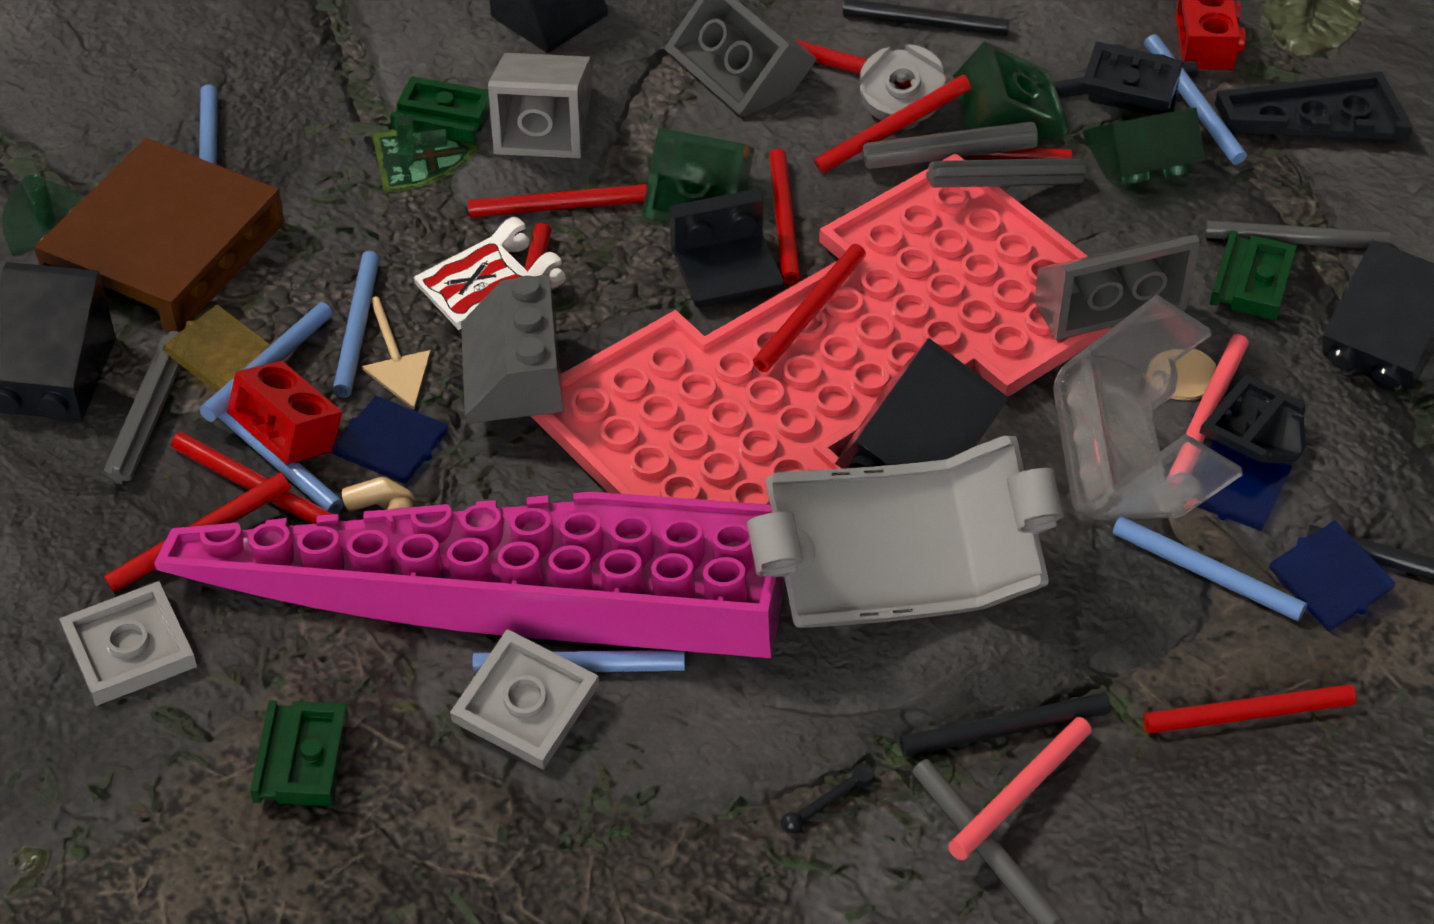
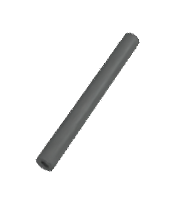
[1204,220,1391,249]
[912,759,1064,924]

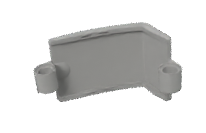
[747,436,1064,628]

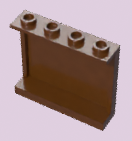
[34,138,285,334]

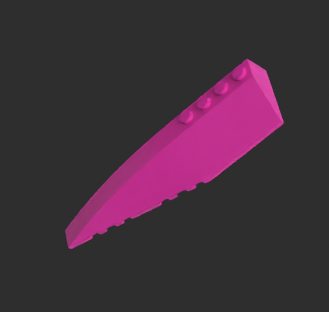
[154,492,785,658]

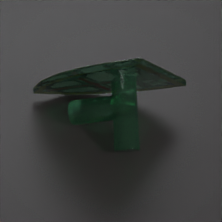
[372,114,479,193]
[2,174,83,256]

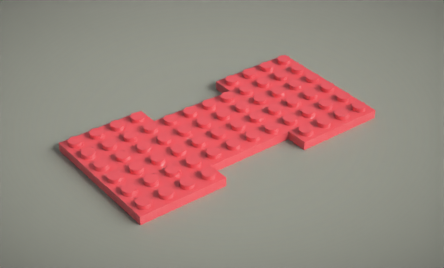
[531,153,1125,505]

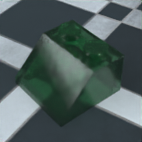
[953,41,1069,141]
[1083,107,1205,185]
[642,128,755,222]

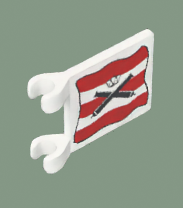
[413,217,566,330]

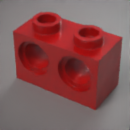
[1175,0,1246,70]
[227,360,342,465]

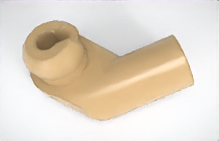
[342,477,417,512]

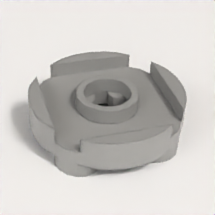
[860,45,946,130]

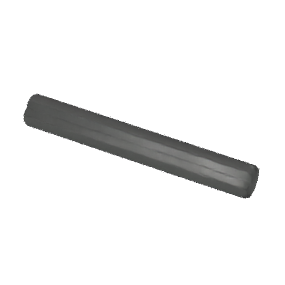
[863,122,1038,169]
[926,158,1087,188]
[104,331,190,485]

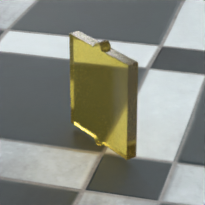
[163,305,270,392]

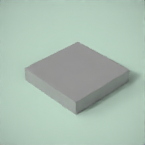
[59,581,197,706]
[450,629,599,770]

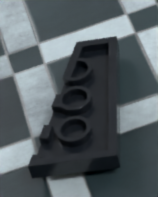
[1215,71,1413,140]

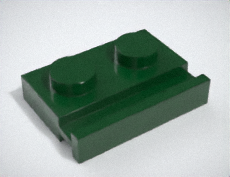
[390,76,490,144]
[1210,230,1297,320]
[250,700,349,806]

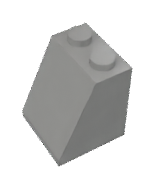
[488,53,592,158]

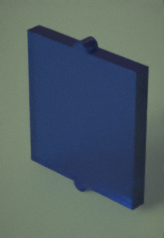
[332,396,449,484]
[1184,440,1292,531]
[1269,520,1396,632]

